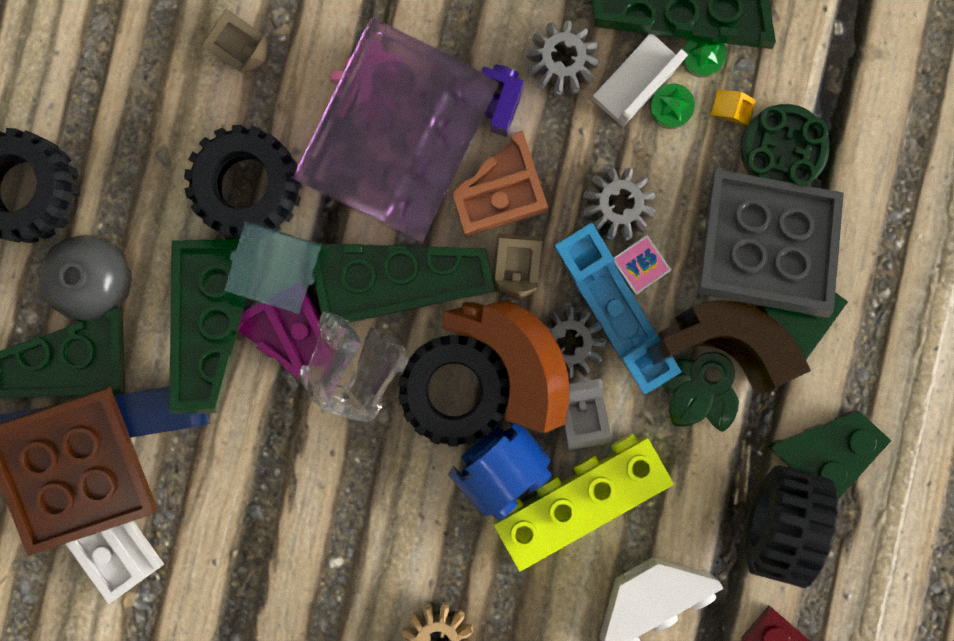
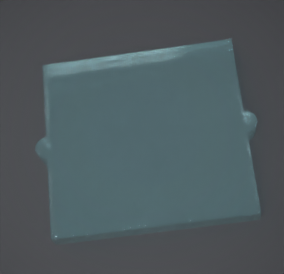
[224,221,321,314]

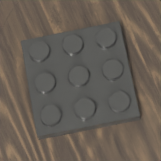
[697,169,844,318]

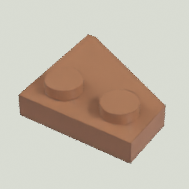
[452,130,548,237]

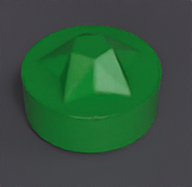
[682,39,726,78]
[650,84,695,129]

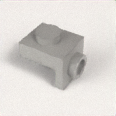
[563,378,612,451]

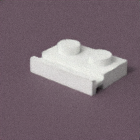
[65,521,164,604]

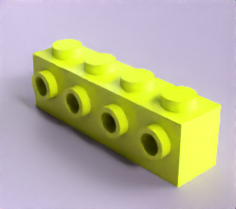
[493,433,674,572]

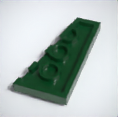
[591,0,776,49]
[169,239,261,414]
[306,242,495,328]

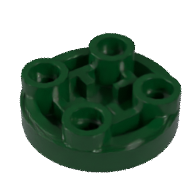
[740,104,829,186]

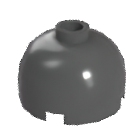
[39,235,132,321]

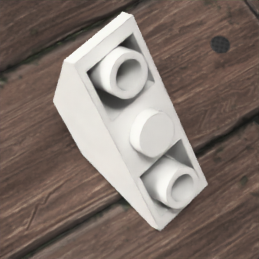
[599,557,724,641]

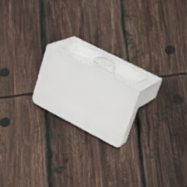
[592,34,688,127]

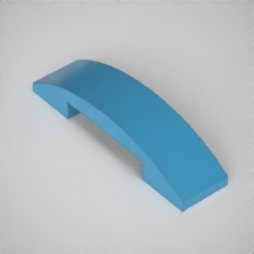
[554,222,682,395]

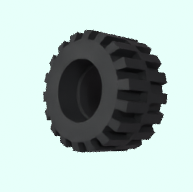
[184,125,302,239]
[0,128,80,243]
[398,335,509,447]
[745,465,838,588]

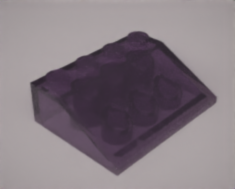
[292,18,499,242]

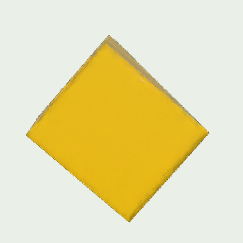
[710,90,756,126]

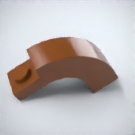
[441,300,569,434]

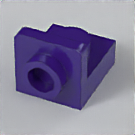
[480,64,524,137]

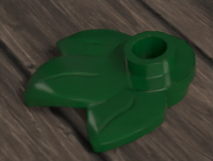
[662,352,739,432]

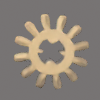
[401,602,474,641]

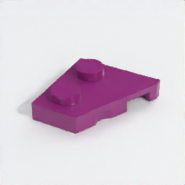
[239,282,341,380]

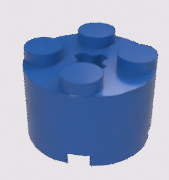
[448,421,552,521]

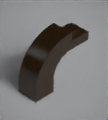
[646,301,811,396]

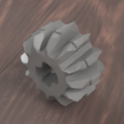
[526,21,600,96]
[583,167,656,241]

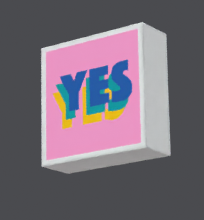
[613,235,672,295]

